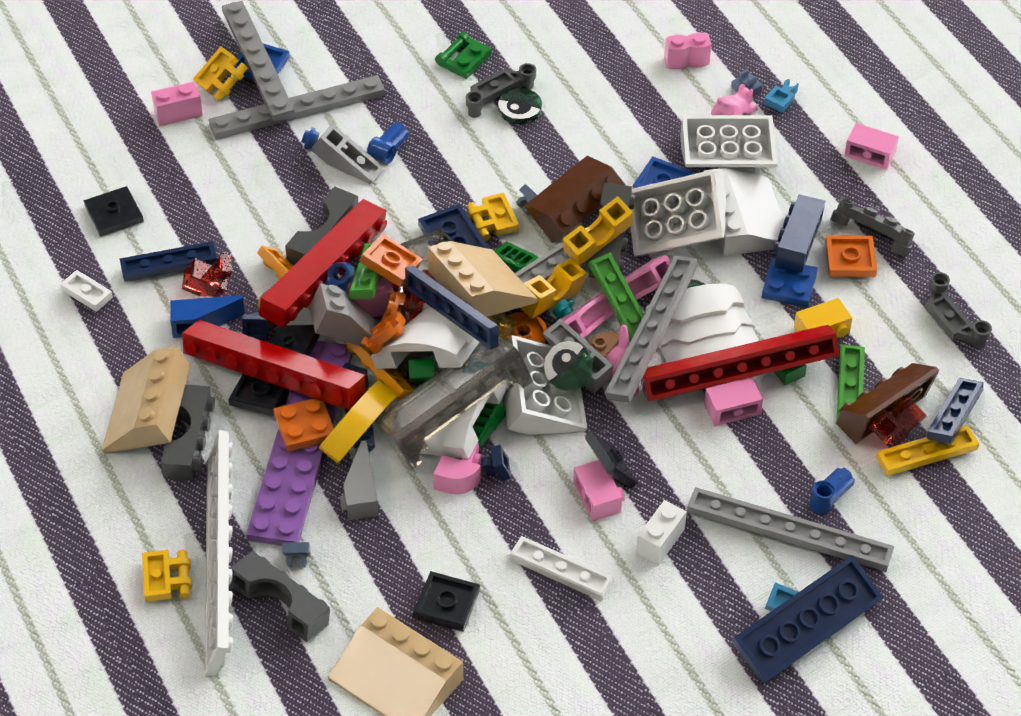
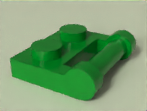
[435,32,492,79]

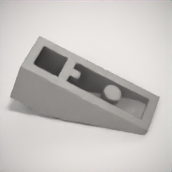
[310,124,384,184]
[543,318,613,394]
[339,440,379,521]

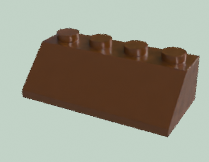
[524,155,625,242]
[836,363,940,444]

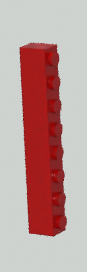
[259,199,387,328]
[182,320,365,410]
[641,325,840,402]

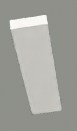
[509,536,614,601]

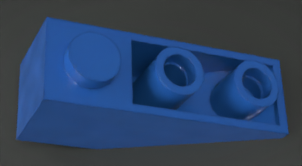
[170,295,245,338]

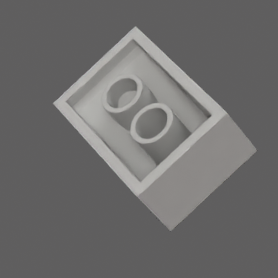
[309,283,378,347]

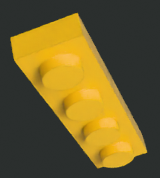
[876,425,979,476]

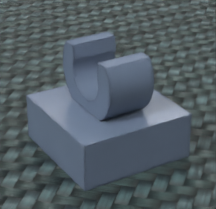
[731,69,763,95]
[516,183,537,215]
[282,542,311,567]

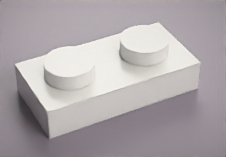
[60,270,113,312]

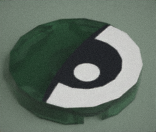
[498,88,542,125]
[544,341,594,391]

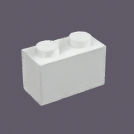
[636,500,687,565]

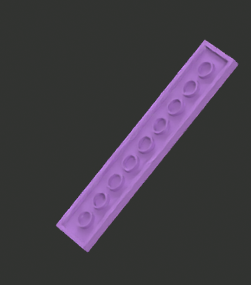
[246,340,353,546]

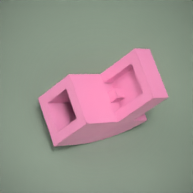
[434,443,482,494]

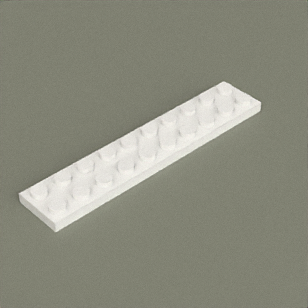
[205,430,233,676]

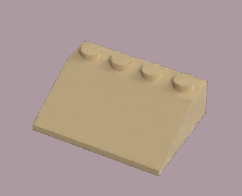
[428,241,538,317]
[102,346,190,453]
[328,607,463,716]

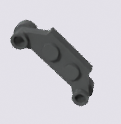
[466,63,537,118]
[830,198,915,256]
[925,272,992,349]

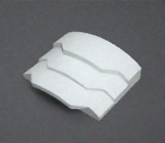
[645,284,759,363]
[371,307,479,369]
[399,374,509,459]

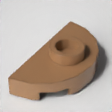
[588,332,619,358]

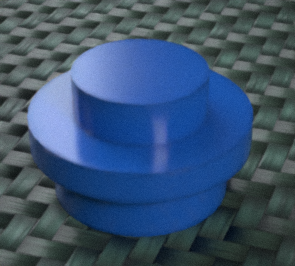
[301,127,320,149]

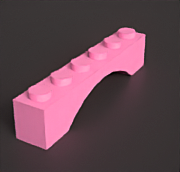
[546,254,671,338]

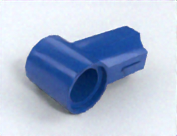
[367,122,409,164]
[325,262,355,291]
[809,467,855,514]

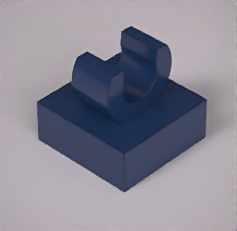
[242,312,268,341]
[481,444,511,481]

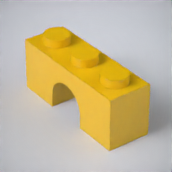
[562,196,633,266]
[520,258,587,318]

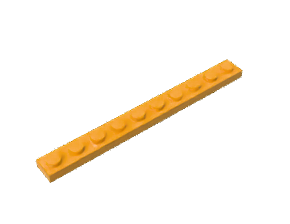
[257,246,416,400]

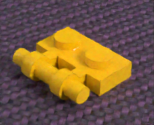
[193,46,248,101]
[467,192,519,241]
[142,550,192,602]

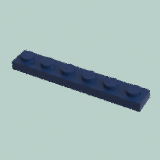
[405,265,499,350]

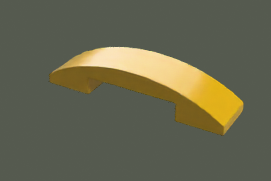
[319,380,398,464]

